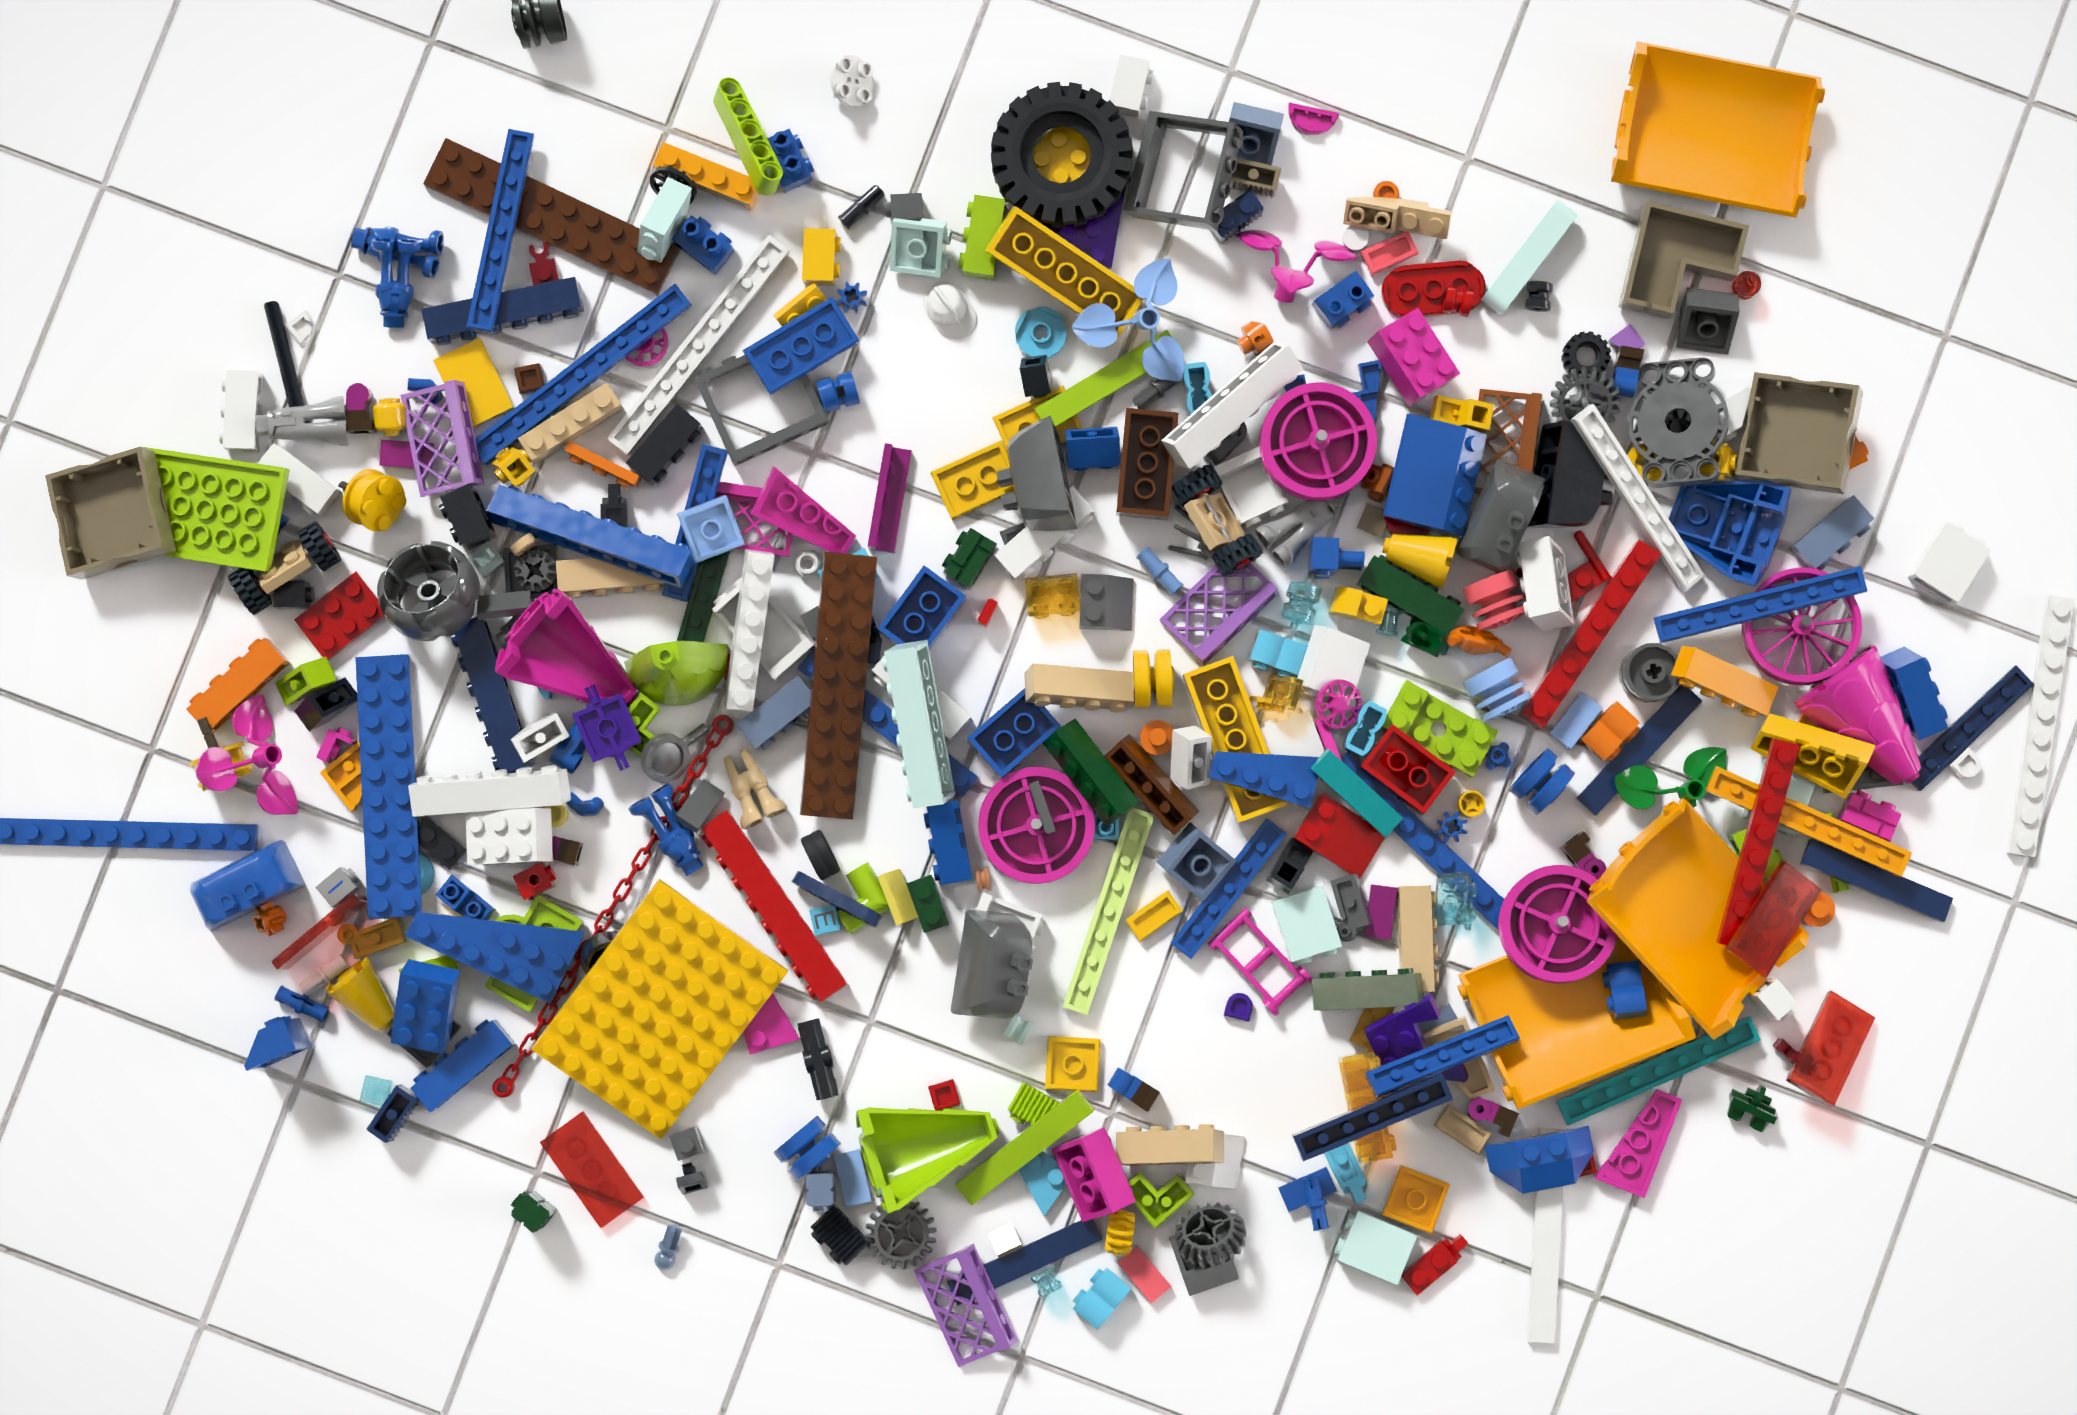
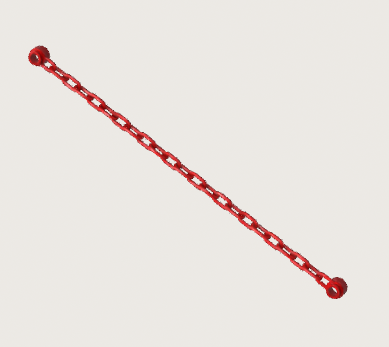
[492,715,734,1098]

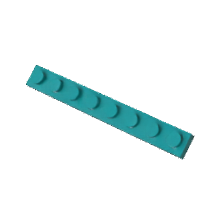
[1556,1016,1761,1126]

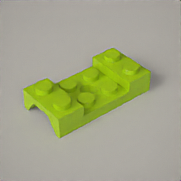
[1381,680,1499,778]

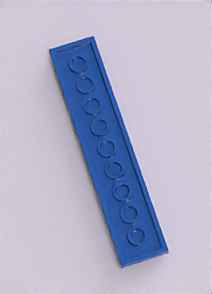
[355,654,422,920]

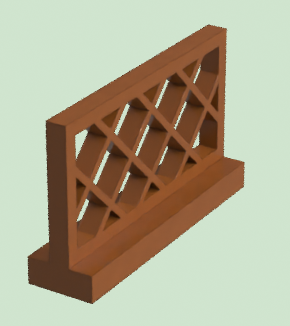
[1474,389,1543,494]

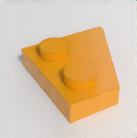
[320,741,362,812]

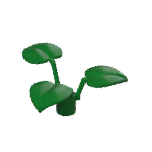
[1614,747,1727,809]

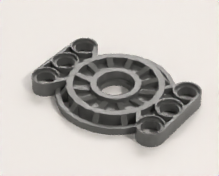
[1628,357,1729,488]

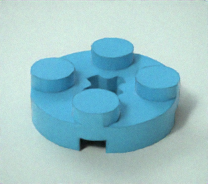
[1015,306,1067,359]

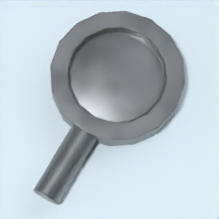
[641,723,709,783]

